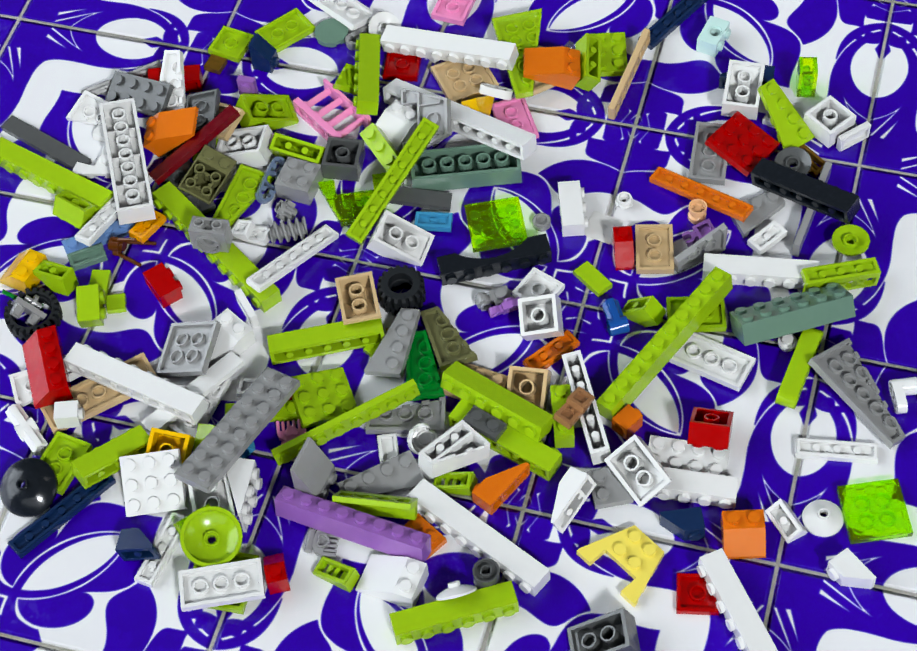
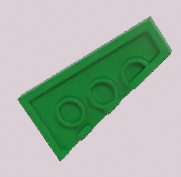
[406,330,445,402]

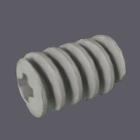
[269,216,308,245]

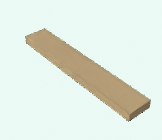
[608,28,650,120]

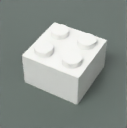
[803,95,857,148]
[518,293,564,341]

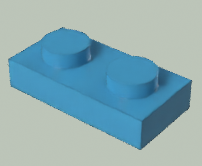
[414,211,453,232]

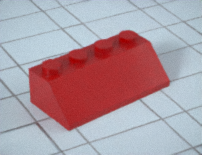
[22,325,73,409]

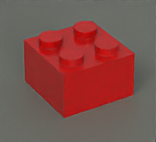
[687,407,734,450]

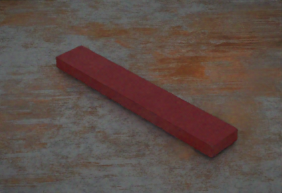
[149,104,241,185]

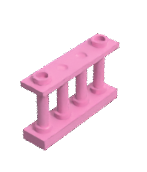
[293,78,371,140]

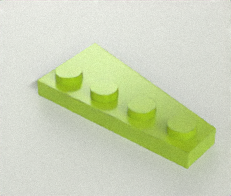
[757,78,815,149]

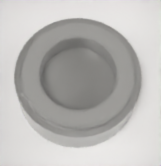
[532,213,551,232]

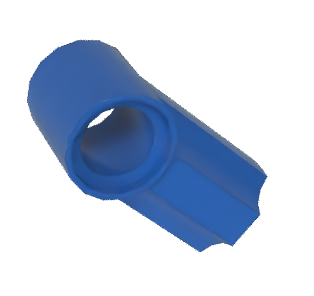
[602,298,630,337]

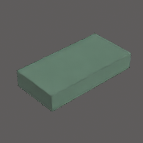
[67,243,108,271]

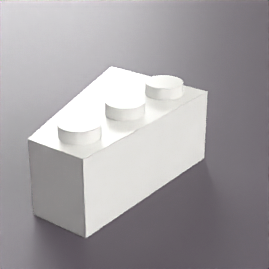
[418,420,490,478]

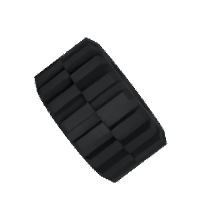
[377,265,426,316]

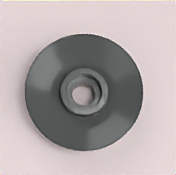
[774,147,812,174]

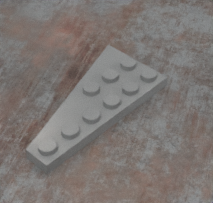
[808,338,906,449]

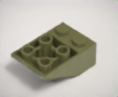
[178,145,237,205]

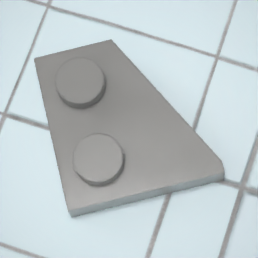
[587,468,634,510]

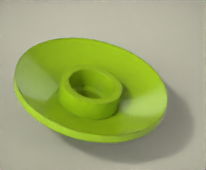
[832,224,870,256]

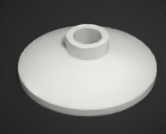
[368,12,401,45]
[802,500,844,537]
[436,580,477,601]

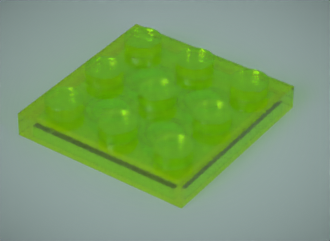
[464,196,527,253]
[837,478,913,544]

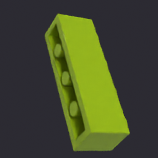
[71,425,149,489]

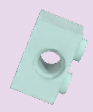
[696,16,731,57]

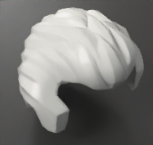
[407,423,438,455]

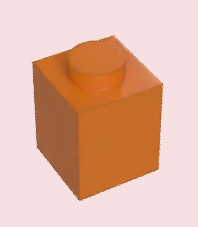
[612,404,643,440]

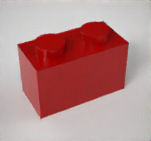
[142,262,183,308]

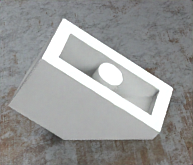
[826,548,877,589]

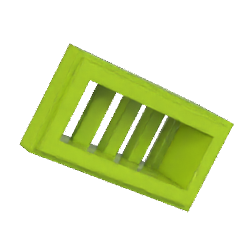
[433,471,478,496]
[312,556,360,592]

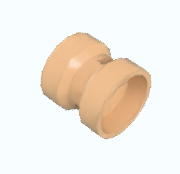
[688,199,707,224]

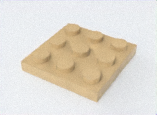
[430,61,499,104]

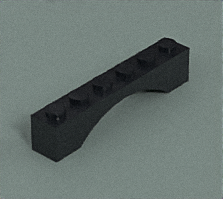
[436,233,552,286]

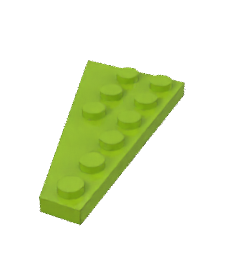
[492,8,542,99]

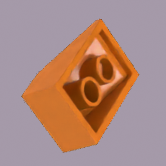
[523,46,581,90]
[143,106,199,157]

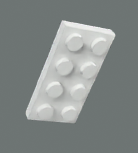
[308,0,377,31]
[669,332,756,392]
[648,435,730,476]
[178,557,266,612]

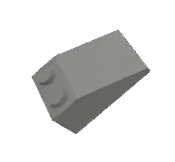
[290,437,337,499]

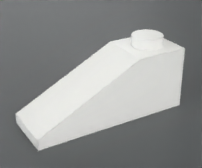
[551,466,597,534]

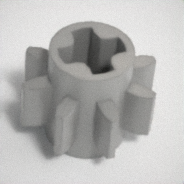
[274,199,297,222]

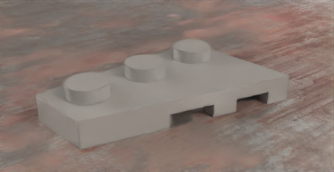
[674,223,728,274]

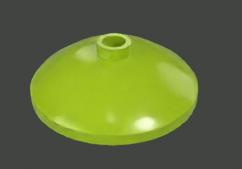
[180,506,243,567]

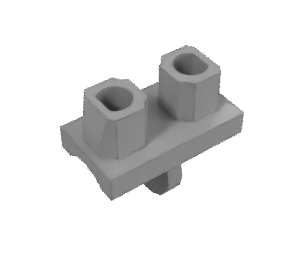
[10,294,47,327]

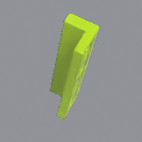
[801,257,881,293]
[332,490,418,520]

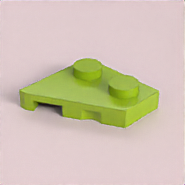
[333,63,358,94]

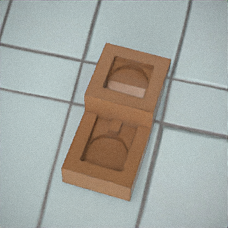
[553,387,595,429]

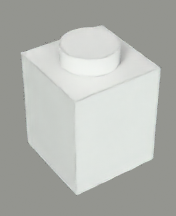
[53,400,85,429]

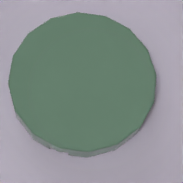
[314,18,349,48]

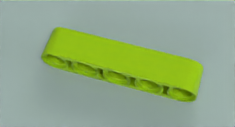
[775,328,824,409]

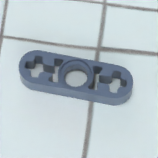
[255,156,286,204]

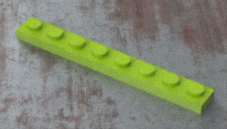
[346,117,439,245]
[271,379,420,466]

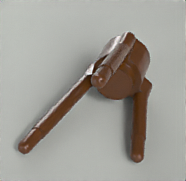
[108,236,157,267]

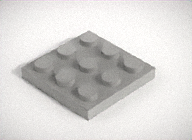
[156,321,221,377]

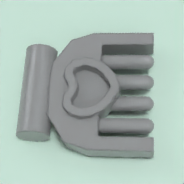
[304,529,339,559]

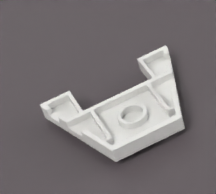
[72,123,111,179]

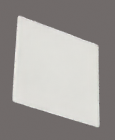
[585,211,623,245]

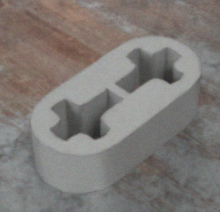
[345,25,369,50]

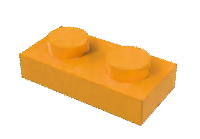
[128,210,167,244]

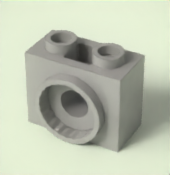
[188,216,233,254]

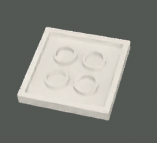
[119,449,187,517]

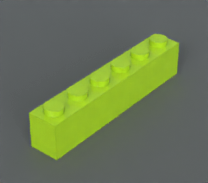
[353,33,381,115]
[267,318,384,365]
[440,361,554,443]
[448,399,562,481]
[389,581,519,645]

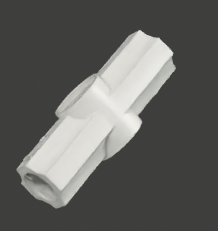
[5,404,48,456]

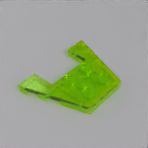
[318,173,386,227]

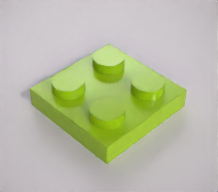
[208,26,254,63]

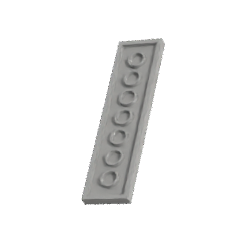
[174,367,300,494]

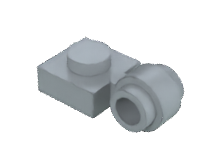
[475,285,512,311]

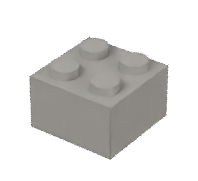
[274,157,324,205]

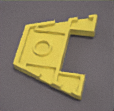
[577,525,664,607]

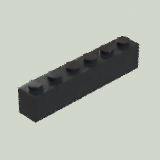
[750,158,860,224]

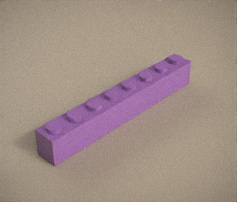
[274,486,431,563]

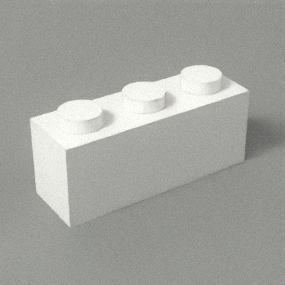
[558,180,588,237]

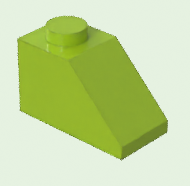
[33,259,79,296]
[622,295,667,327]

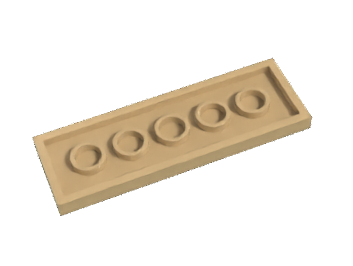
[40,352,157,435]

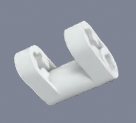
[889,377,917,414]

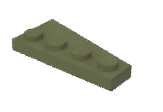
[421,306,478,372]

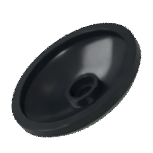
[0,458,58,517]

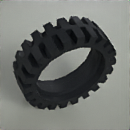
[4,287,63,341]

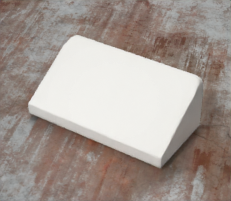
[765,498,808,544]

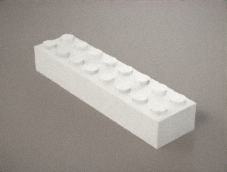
[99,98,156,225]

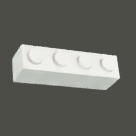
[654,467,739,509]

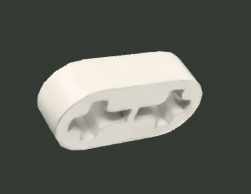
[479,83,513,100]

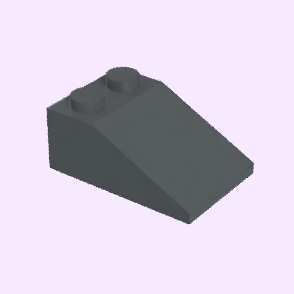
[567,607,641,651]

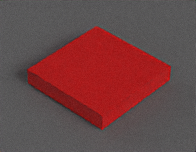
[383,52,422,82]
[676,573,719,615]

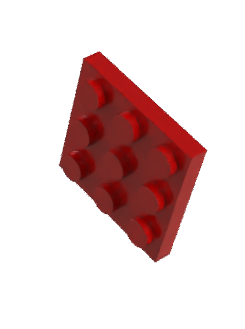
[705,111,780,177]

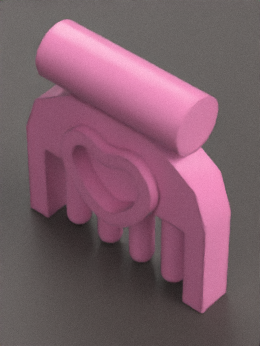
[276,419,307,445]

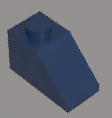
[248,33,280,73]
[659,507,705,541]
[115,527,161,561]

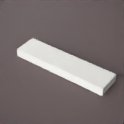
[795,437,878,464]
[134,511,188,589]

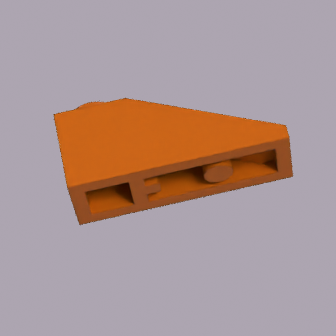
[472,462,530,515]

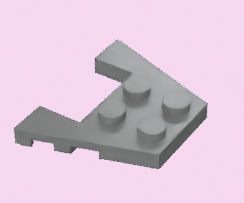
[401,89,452,149]

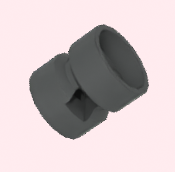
[472,558,501,590]

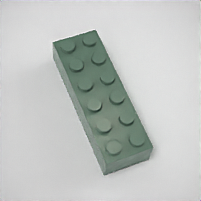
[411,144,522,191]
[729,283,856,346]

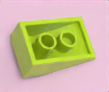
[235,94,299,131]

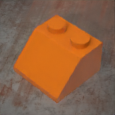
[720,509,766,559]

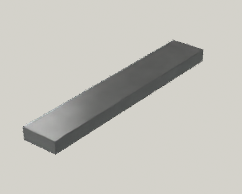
[1,115,92,170]

